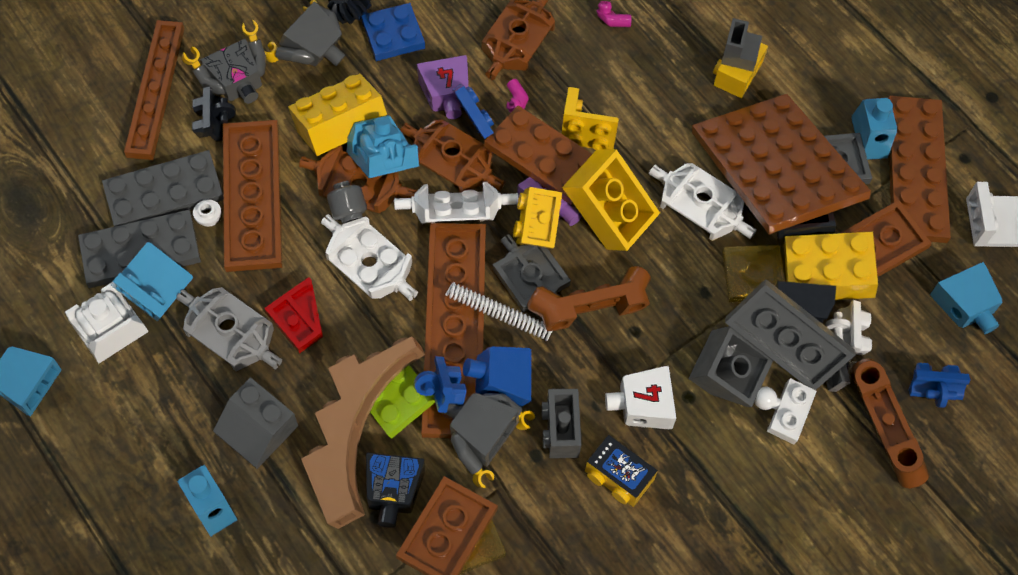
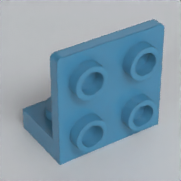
[111,242,193,321]

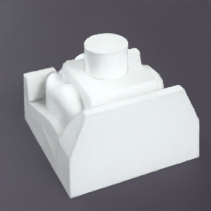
[65,283,149,364]

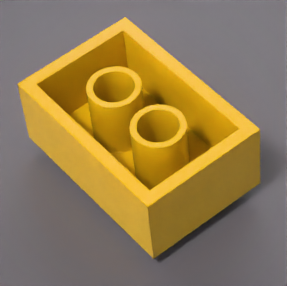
[288,74,387,156]
[562,149,660,251]
[784,232,878,300]

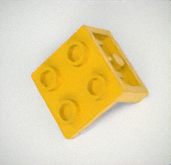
[562,87,619,150]

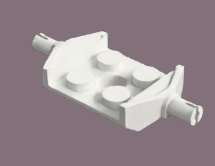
[649,163,757,241]
[394,182,518,224]
[321,214,418,301]

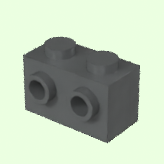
[541,389,581,458]

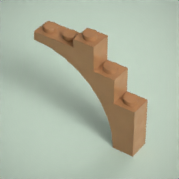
[301,336,425,529]

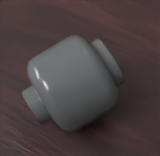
[327,181,367,224]

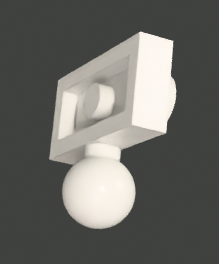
[754,378,817,445]

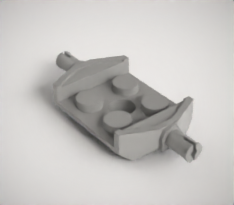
[176,287,282,371]

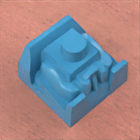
[347,115,419,178]

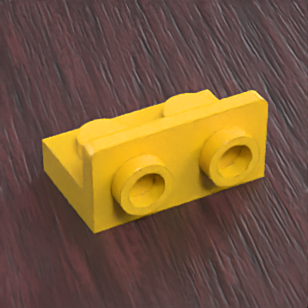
[513,187,562,249]

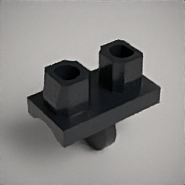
[192,86,236,142]

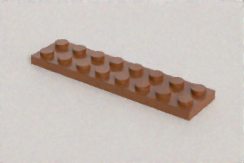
[421,223,486,438]

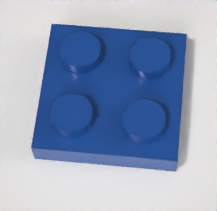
[361,3,425,61]
[452,84,494,139]

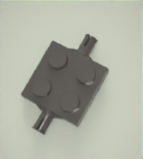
[493,234,571,312]

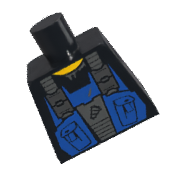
[366,452,425,528]

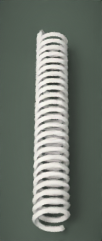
[445,282,552,341]

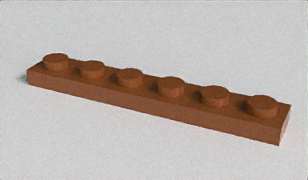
[124,20,184,160]

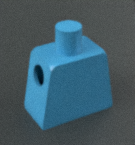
[851,98,897,160]
[930,262,1002,334]
[0,347,62,417]
[177,465,237,537]

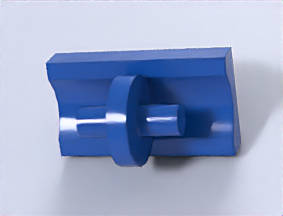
[414,356,466,413]
[909,363,971,408]

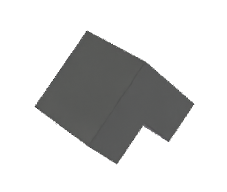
[721,18,762,72]

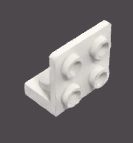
[966,182,1018,247]

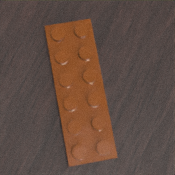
[888,96,951,243]
[223,120,283,272]

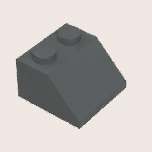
[689,326,773,407]
[213,377,298,469]

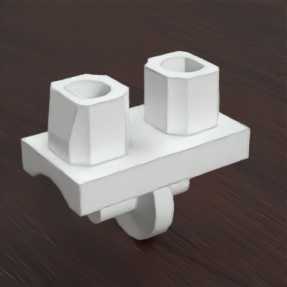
[825,300,872,355]

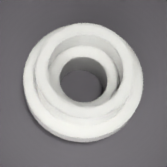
[193,200,222,227]

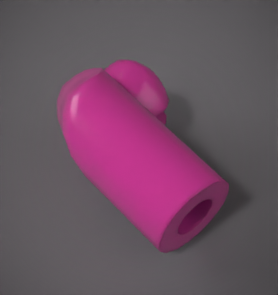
[596,1,631,27]
[506,79,529,113]

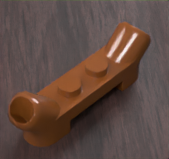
[527,266,651,331]
[850,358,929,489]

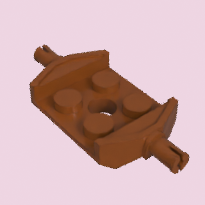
[481,0,555,80]
[401,119,505,193]
[299,145,418,213]

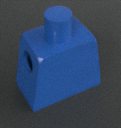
[463,346,531,407]

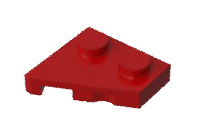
[264,277,323,353]

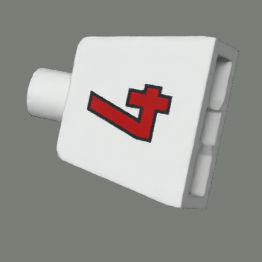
[605,366,676,429]

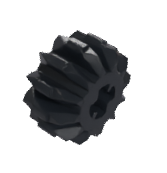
[327,0,372,25]

